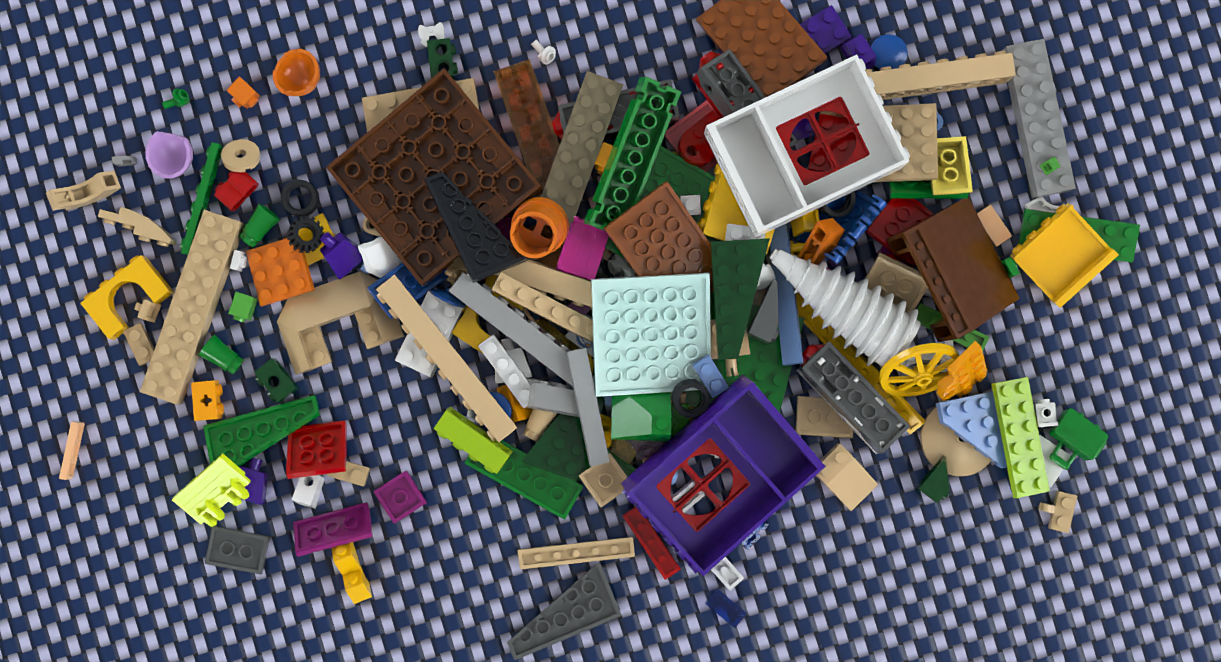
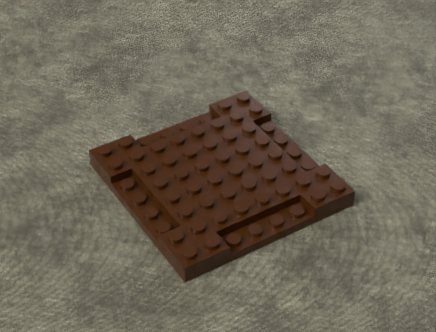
[326,69,543,287]

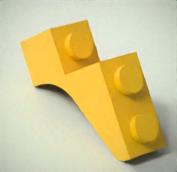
[331,542,372,604]

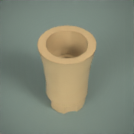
[523,409,558,441]

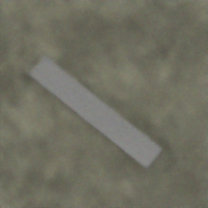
[566,347,610,467]

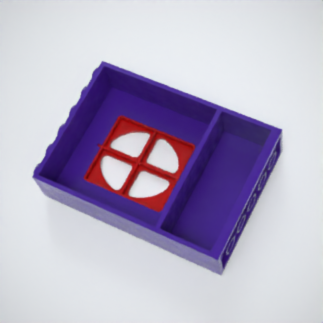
[621,374,826,576]

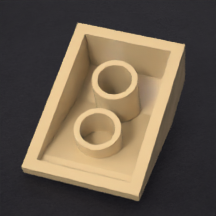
[816,443,878,511]

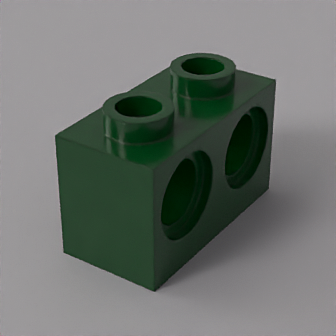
[427,38,458,80]

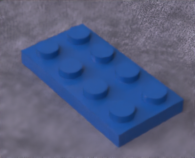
[367,263,449,319]

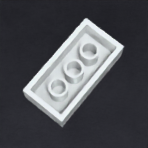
[395,291,464,377]

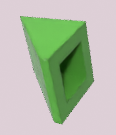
[1040,156,1061,175]

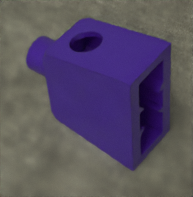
[839,34,876,70]
[320,232,363,280]
[239,457,269,505]

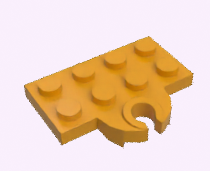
[936,341,987,401]

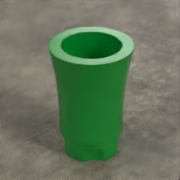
[239,203,281,247]
[199,334,244,375]

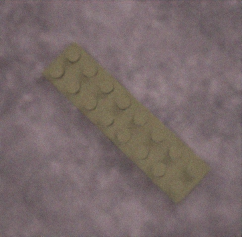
[541,71,624,228]

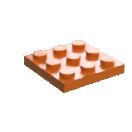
[246,235,315,306]

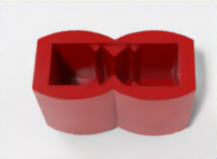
[214,171,259,212]

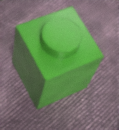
[228,292,258,322]

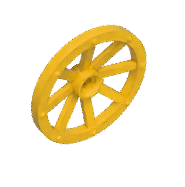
[879,343,960,397]

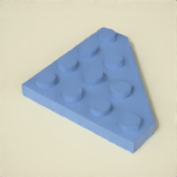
[936,391,1007,468]

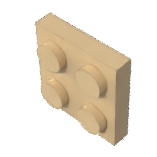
[578,453,627,508]

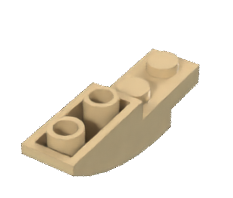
[98,207,176,247]

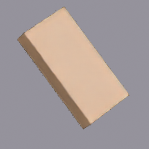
[977,205,1012,247]

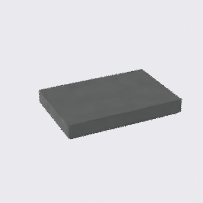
[205,526,270,575]

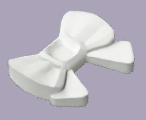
[418,22,445,47]

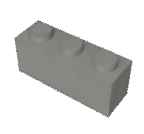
[527,381,579,417]

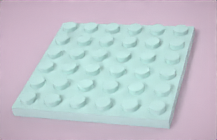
[591,273,711,397]

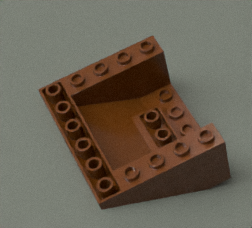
[886,197,1020,342]

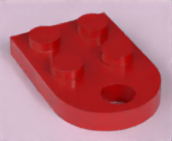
[678,110,720,166]

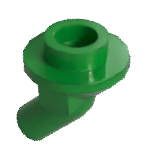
[162,88,190,109]

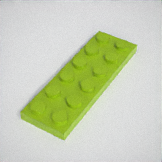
[991,377,1050,498]

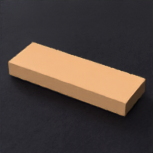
[59,421,85,480]

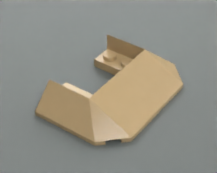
[277,271,404,375]

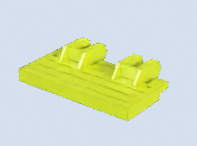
[172,454,251,527]

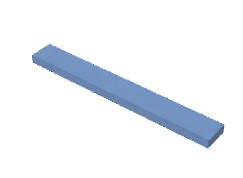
[770,223,803,366]

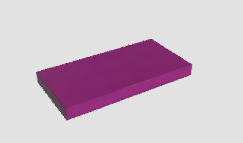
[293,502,373,557]

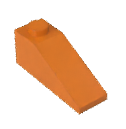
[798,218,845,265]

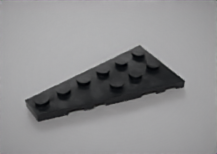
[425,172,527,283]

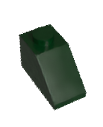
[918,455,950,503]

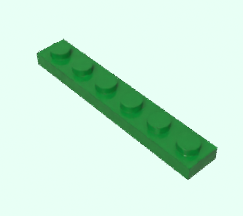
[180,142,224,255]

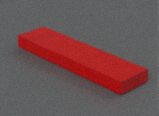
[622,506,681,580]

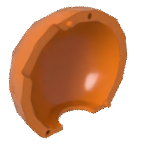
[273,49,320,96]

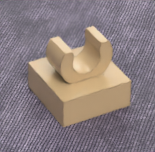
[134,299,161,323]

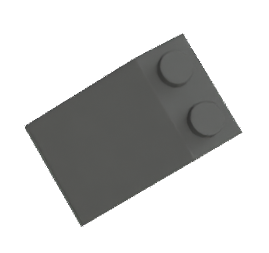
[747,279,779,345]

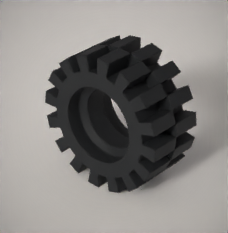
[287,216,324,253]

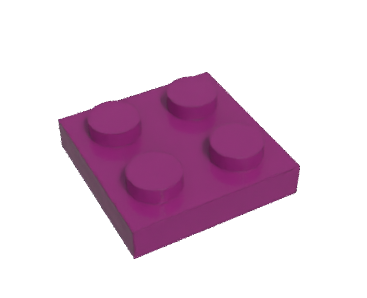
[373,470,427,524]

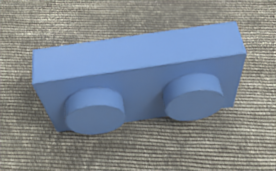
[692,354,729,398]

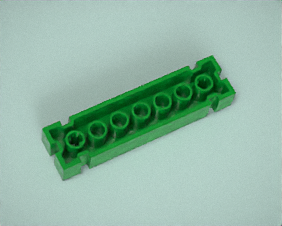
[584,77,681,232]

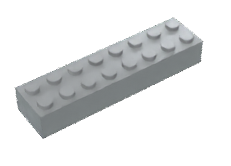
[1002,39,1076,199]
[448,272,573,386]

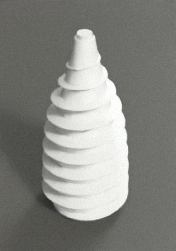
[769,249,921,367]

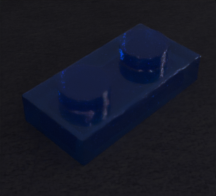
[705,588,747,628]

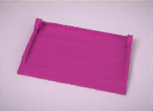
[556,216,609,281]

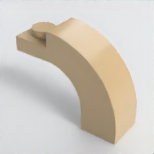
[46,170,121,211]

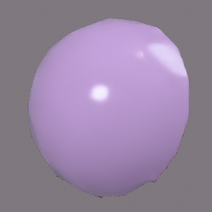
[146,131,193,178]

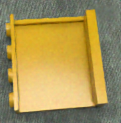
[698,163,775,255]
[1010,203,1119,308]

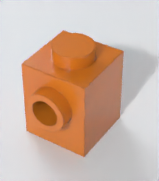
[227,76,260,109]

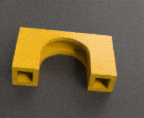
[80,255,174,340]
[451,275,526,355]

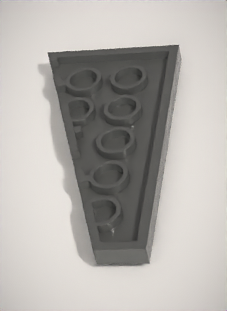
[507,561,622,661]

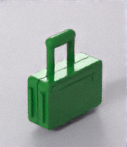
[1049,408,1108,470]

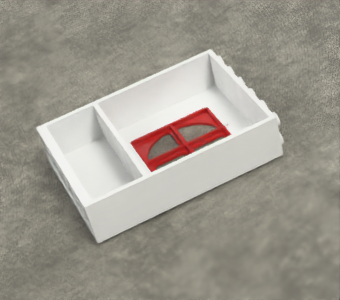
[704,55,910,238]

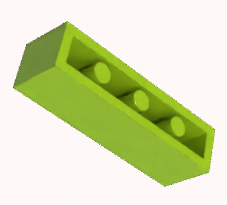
[434,407,513,474]

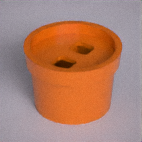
[510,197,569,258]

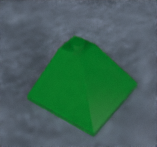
[611,392,671,441]

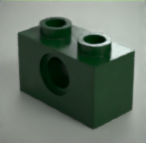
[254,358,299,403]

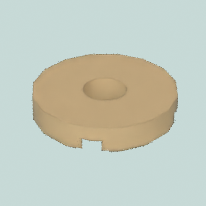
[221,139,261,172]

